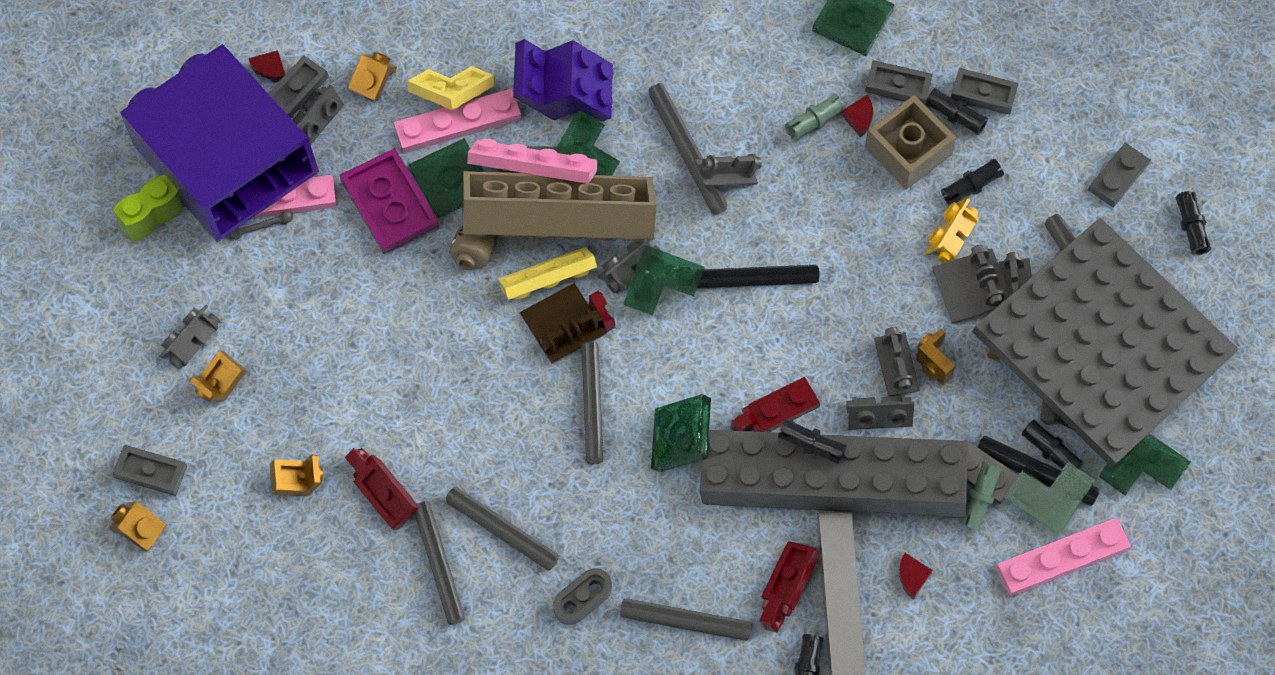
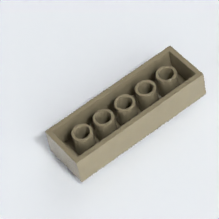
[462,171,656,242]

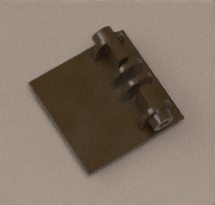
[520,283,607,364]

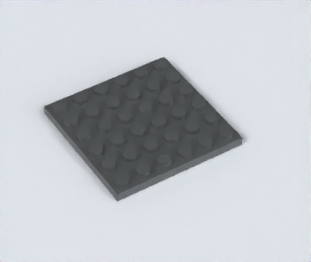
[972,218,1238,468]

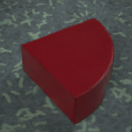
[248,50,286,82]
[842,95,873,137]
[589,290,616,332]
[899,553,933,600]

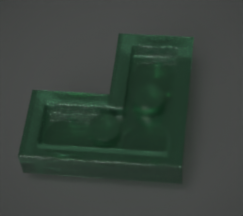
[555,111,620,176]
[623,245,705,316]
[1099,433,1191,496]
[1005,461,1097,534]

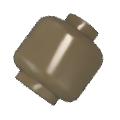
[449,225,495,270]

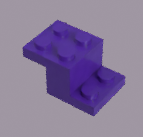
[513,39,613,121]

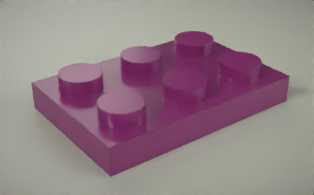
[339,148,439,254]

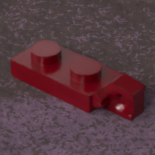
[731,377,820,432]
[345,448,420,530]
[759,541,821,633]

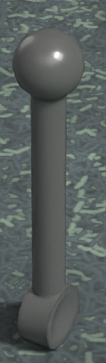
[229,211,293,240]

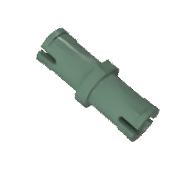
[785,94,845,140]
[959,461,1003,530]

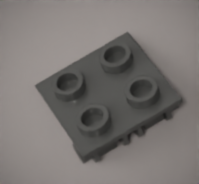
[932,245,1010,324]

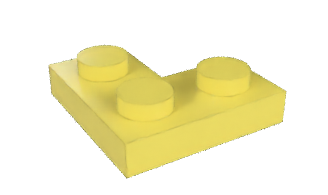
[407,66,495,110]

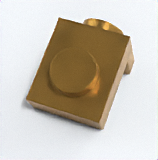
[348,51,397,101]
[916,329,955,386]
[189,350,247,402]
[269,454,323,496]
[109,501,167,552]

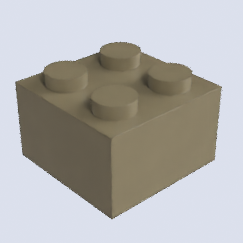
[865,95,956,190]

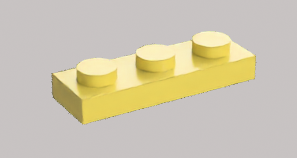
[498,247,597,300]

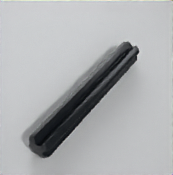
[694,264,820,288]
[977,436,1100,506]

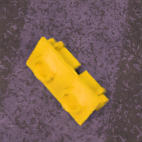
[924,198,978,263]

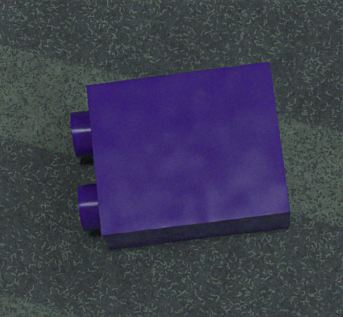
[120,44,319,242]

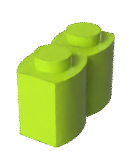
[113,175,183,242]

